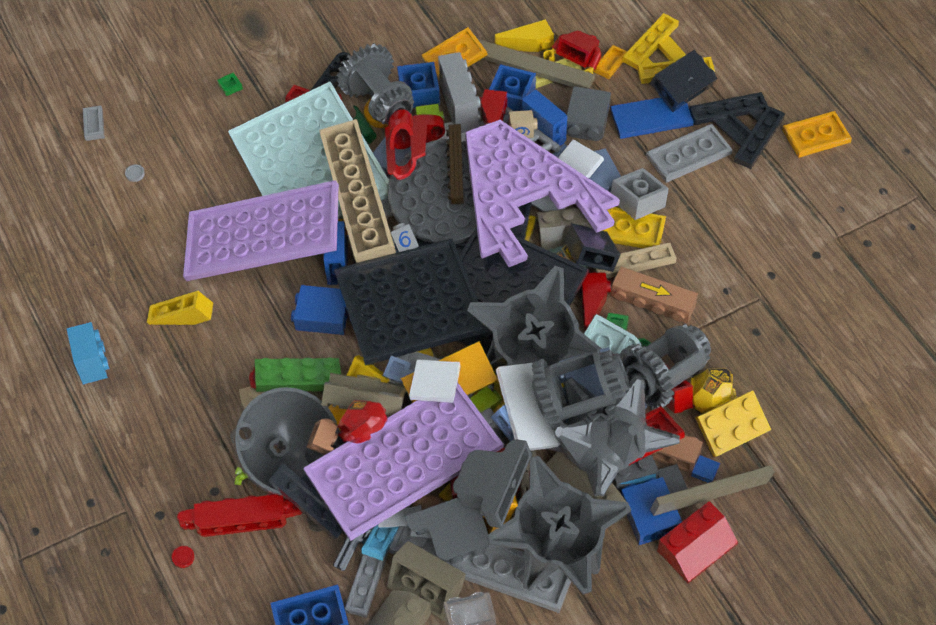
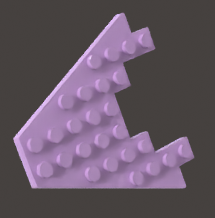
[465,120,620,267]

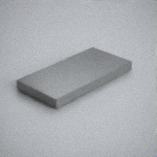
[646,124,732,183]

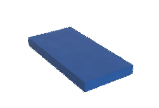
[610,97,694,139]

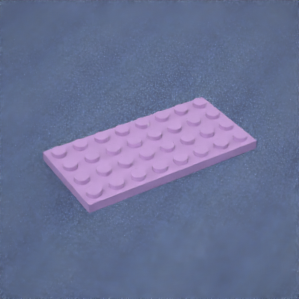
[183,180,339,281]
[303,383,503,541]

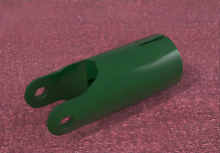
[353,105,377,144]

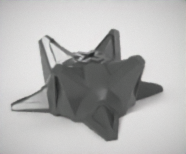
[467,266,602,378]
[546,376,680,496]
[487,456,631,594]

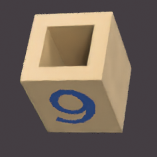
[509,110,538,138]

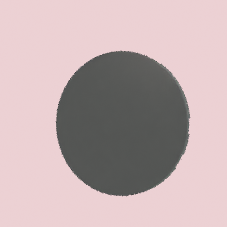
[388,139,477,244]

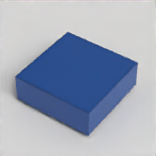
[691,455,720,483]

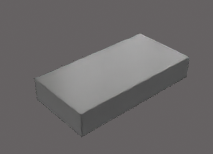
[83,106,105,141]

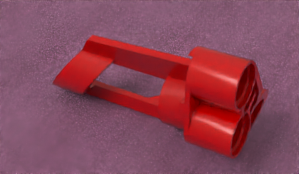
[385,109,445,180]

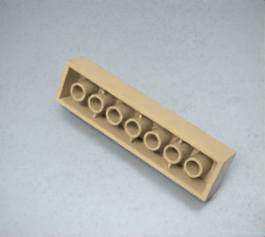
[319,119,396,263]

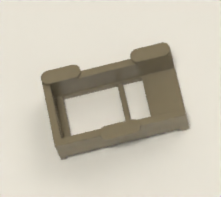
[321,373,406,417]

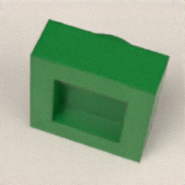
[217,72,243,97]
[607,313,629,331]

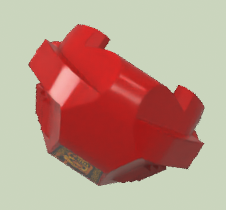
[337,400,388,444]

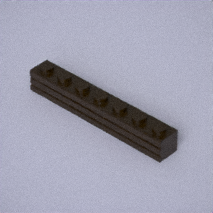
[446,124,464,205]

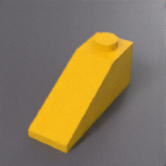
[495,19,554,52]
[147,291,213,325]

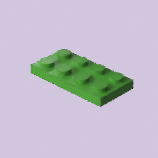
[255,358,341,392]

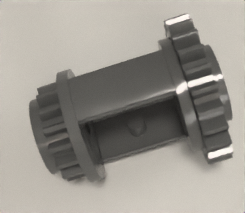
[337,43,414,125]
[619,324,711,410]
[532,350,630,431]

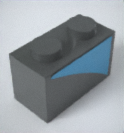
[612,454,659,494]

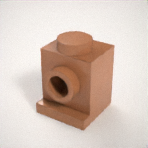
[306,419,338,455]

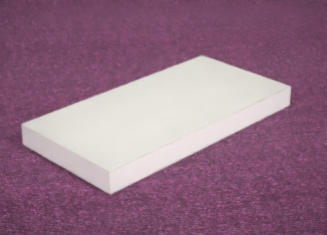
[532,140,604,212]
[496,363,561,451]

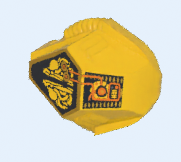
[690,368,737,413]

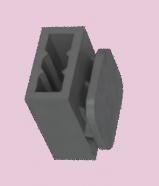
[567,87,611,141]

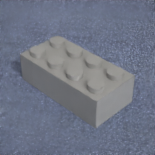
[438,52,481,133]

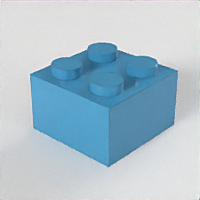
[67,322,110,384]

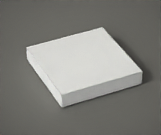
[409,360,461,403]

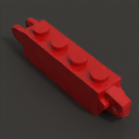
[177,493,302,537]

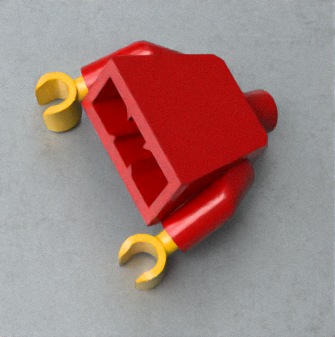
[543,30,601,74]

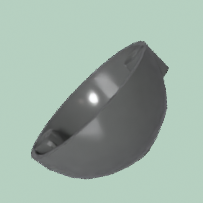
[230,387,340,495]

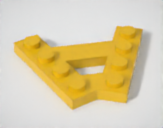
[622,13,715,84]

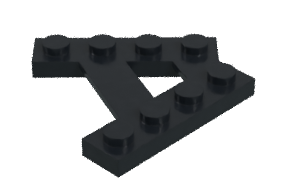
[689,92,785,169]
[267,436,348,539]

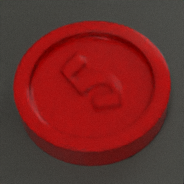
[172,546,195,568]

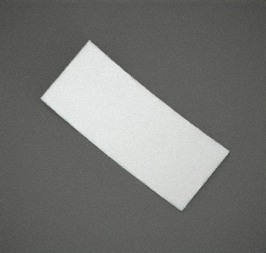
[378,505,421,527]

